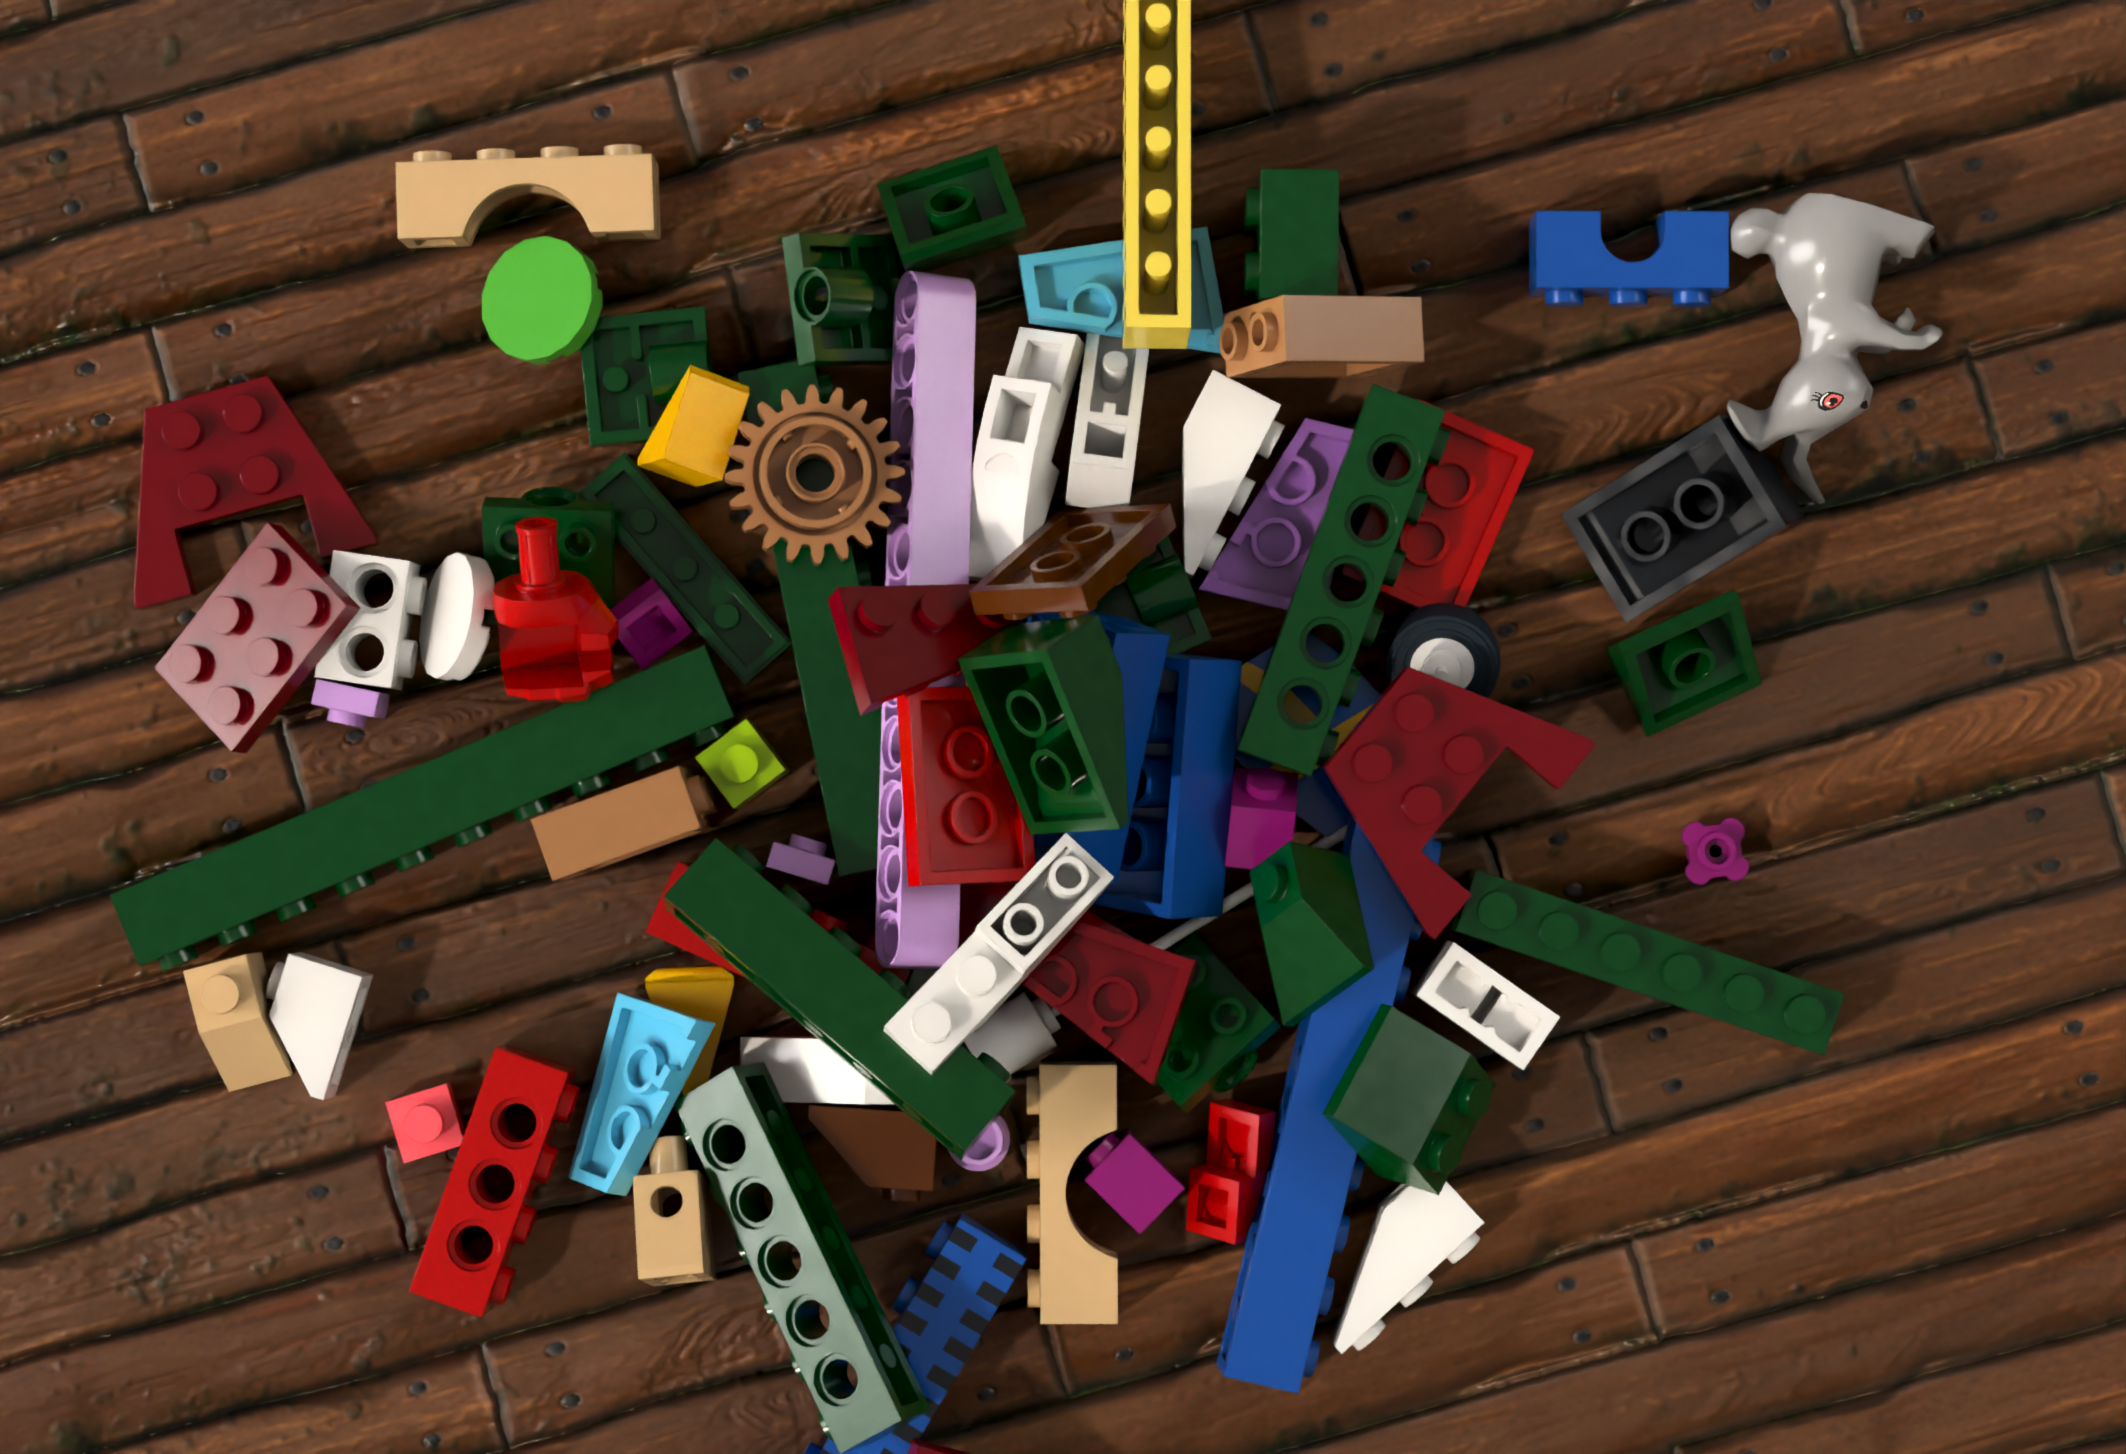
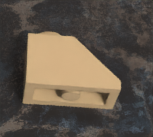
[183,952,293,1092]

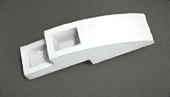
[969,327,1085,582]
[883,833,1114,1076]

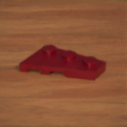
[828,584,1022,716]
[1021,921,1198,1086]

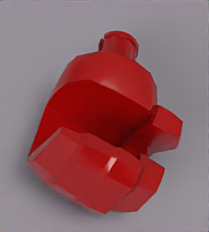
[493,517,619,703]

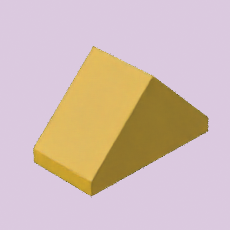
[637,365,749,487]

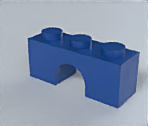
[1529,211,1729,308]

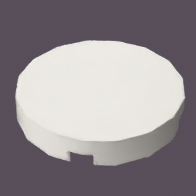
[419,552,495,681]

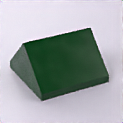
[877,145,1027,273]
[1604,590,1762,737]

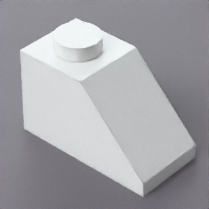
[266,952,373,1100]

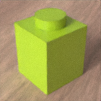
[695,718,790,809]

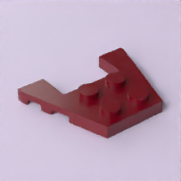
[133,375,380,610]
[1322,667,1596,939]

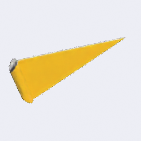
[645,966,735,1096]

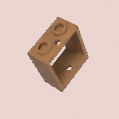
[1219,295,1425,379]
[531,766,718,881]

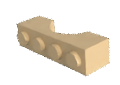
[395,144,661,248]
[1027,1061,1118,1324]

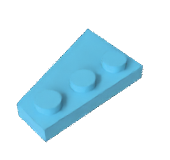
[1018,226,1224,354]
[568,992,716,1196]

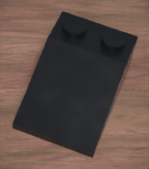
[1561,412,1805,623]

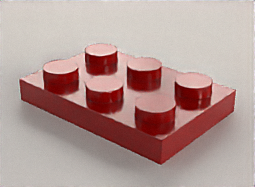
[1339,399,1535,609]
[897,686,1035,887]

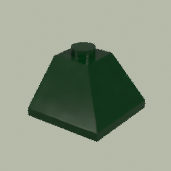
[1249,841,1374,1027]

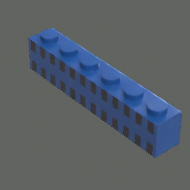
[804,1213,1027,1454]

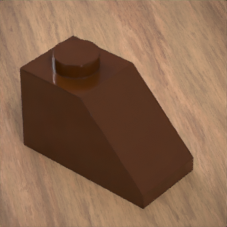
[808,1103,938,1201]

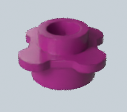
[1681,818,1749,885]

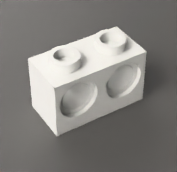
[314,550,427,691]
[1410,940,1560,1070]

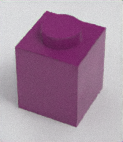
[1225,767,1298,869]
[1084,1129,1185,1234]

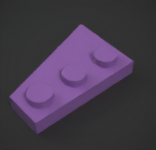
[1198,418,1354,612]

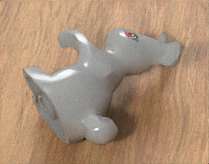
[1727,193,1943,504]

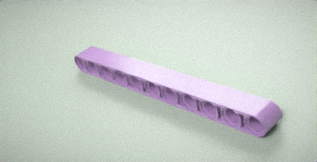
[875,271,976,971]

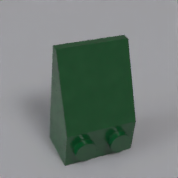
[958,614,1129,835]

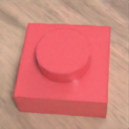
[385,1082,465,1163]

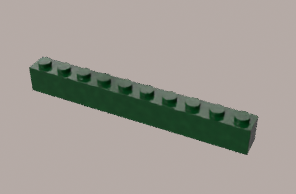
[110,645,739,972]

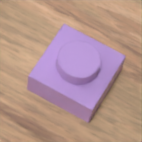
[311,679,390,728]
[766,833,837,885]

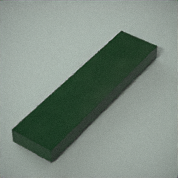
[578,452,792,686]

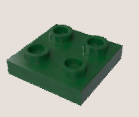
[782,233,900,366]
[580,306,713,448]
[482,487,616,625]
[1093,535,1212,654]
[1157,932,1281,1114]

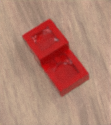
[1186,1098,1276,1245]

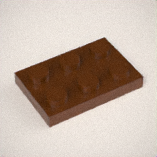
[969,503,1176,620]

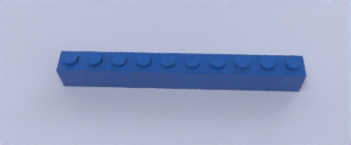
[1216,813,1441,1394]

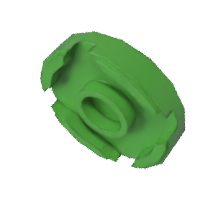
[482,236,603,365]

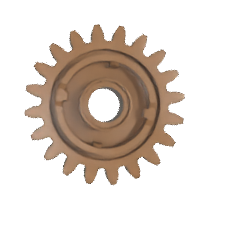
[725,384,905,566]

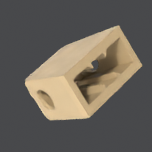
[633,1136,717,1286]

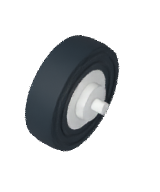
[1385,603,1500,698]

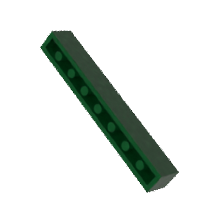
[738,361,882,877]

